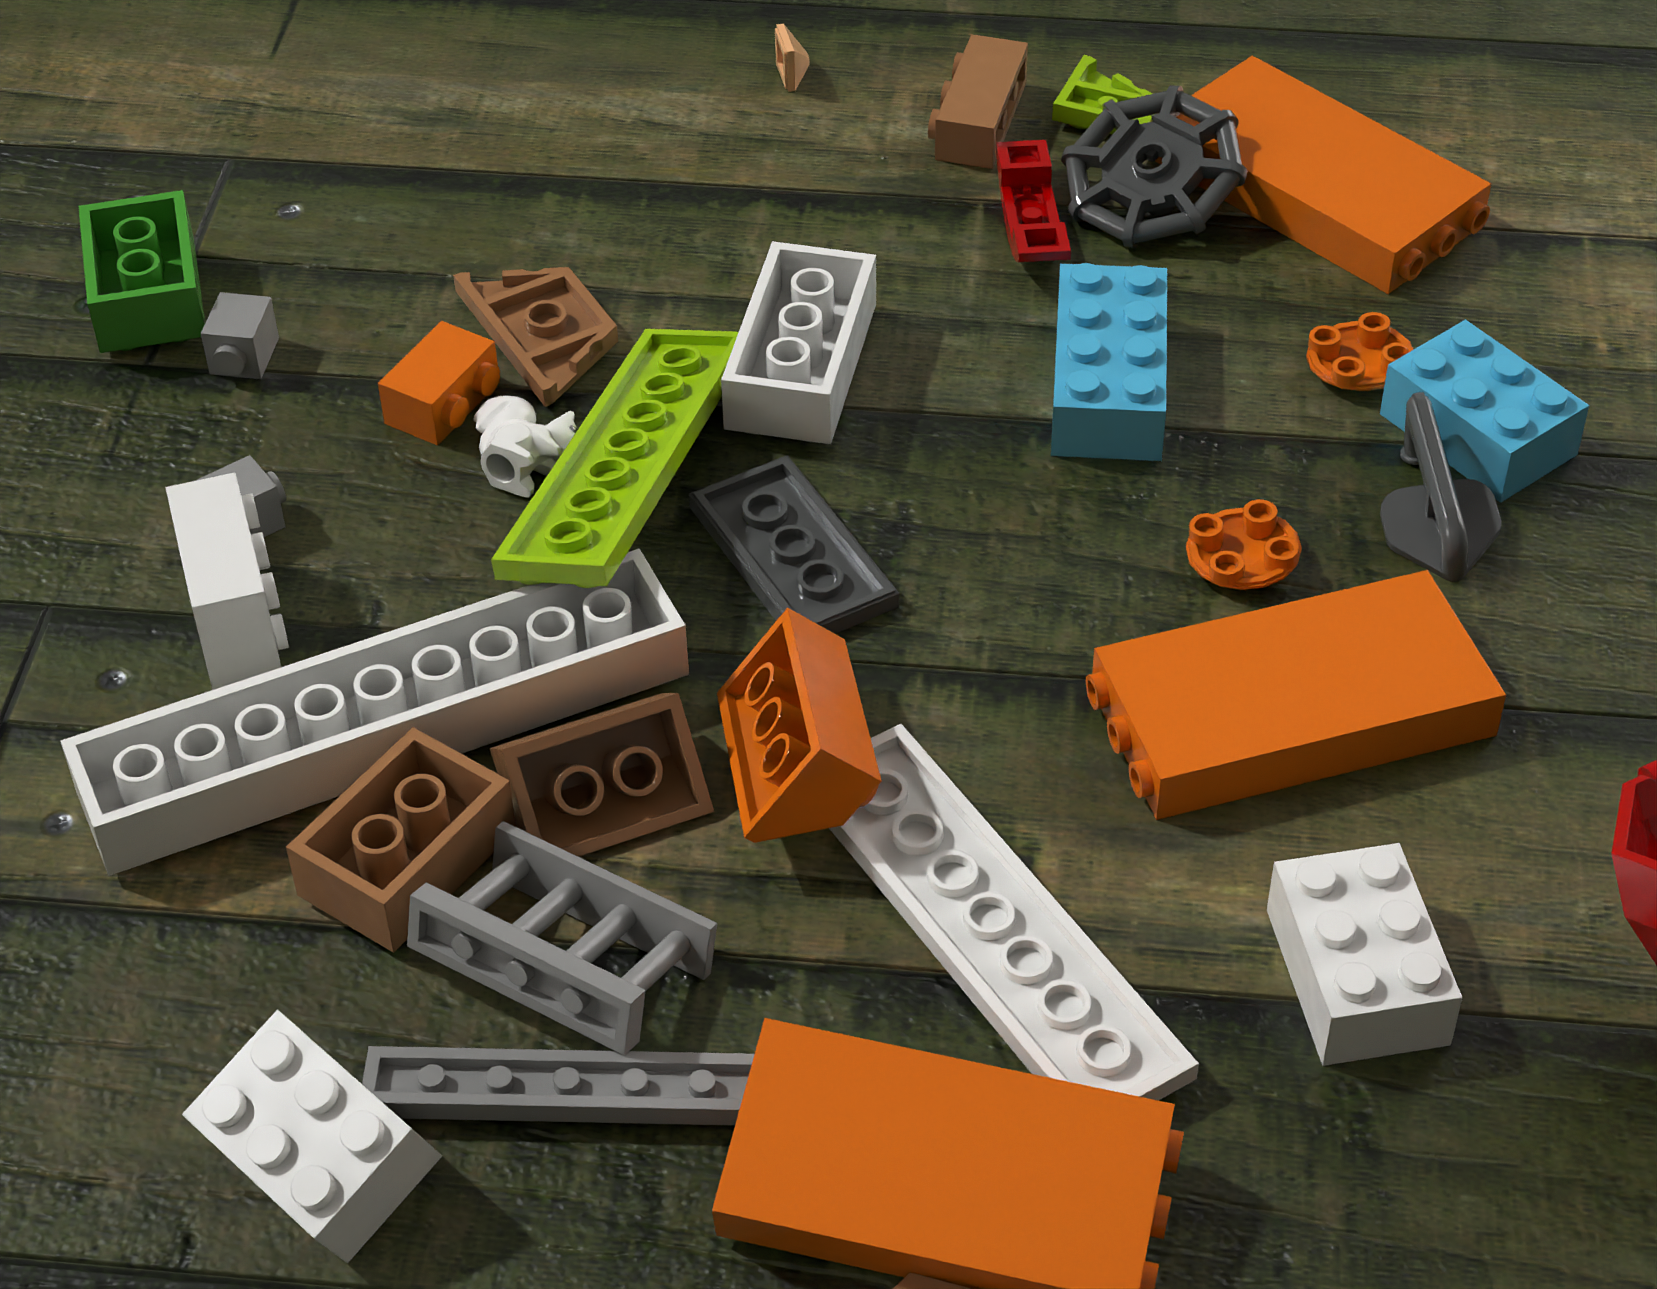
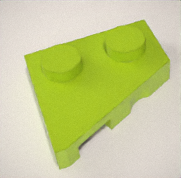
[1052,55,1159,134]

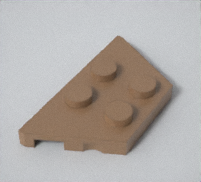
[453,267,618,407]

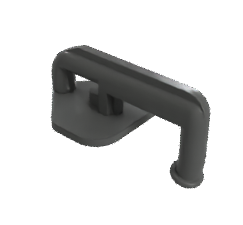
[1380,392,1501,582]

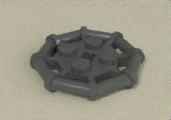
[1061,85,1248,248]

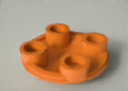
[1306,312,1414,391]
[1186,499,1302,590]

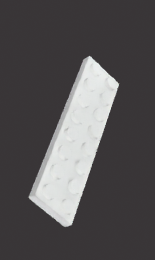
[829,724,1199,1101]

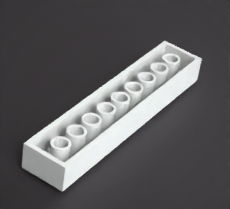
[61,549,689,876]

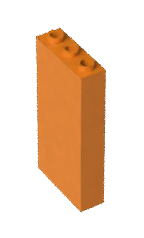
[1155,55,1491,294]
[1086,570,1506,820]
[712,1018,1184,1289]

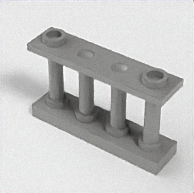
[407,821,717,1056]

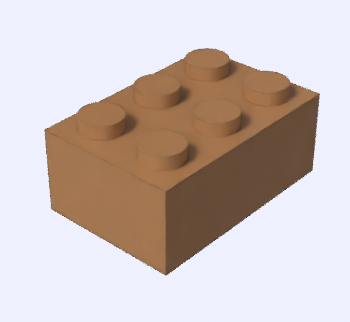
[286,727,516,953]

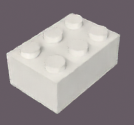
[165,472,289,690]
[1267,843,1462,1066]
[182,1009,442,1264]

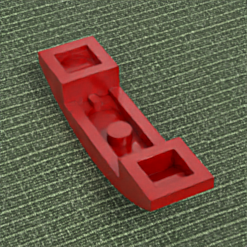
[996,140,1071,262]

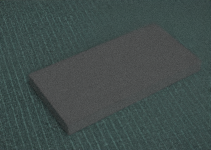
[689,455,899,634]

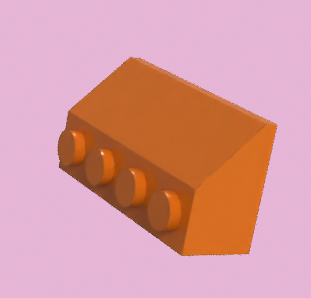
[717,607,882,843]

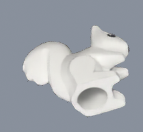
[473,396,578,498]

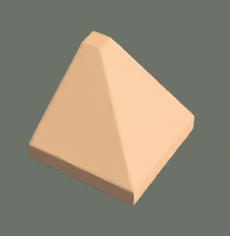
[775,23,810,92]

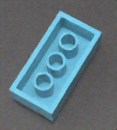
[1051,263,1167,461]

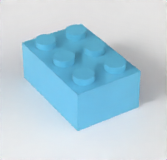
[1380,319,1589,503]

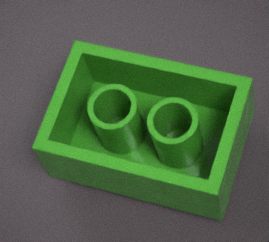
[78,190,205,353]

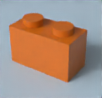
[378,321,500,446]

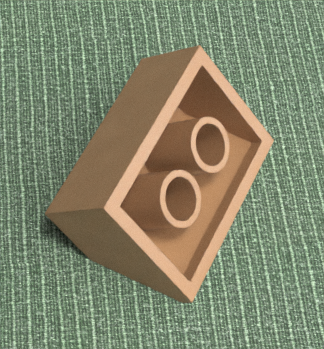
[490,693,715,857]

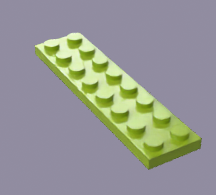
[491,329,739,588]

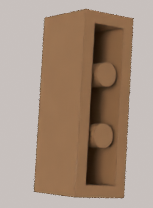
[928,34,1028,169]

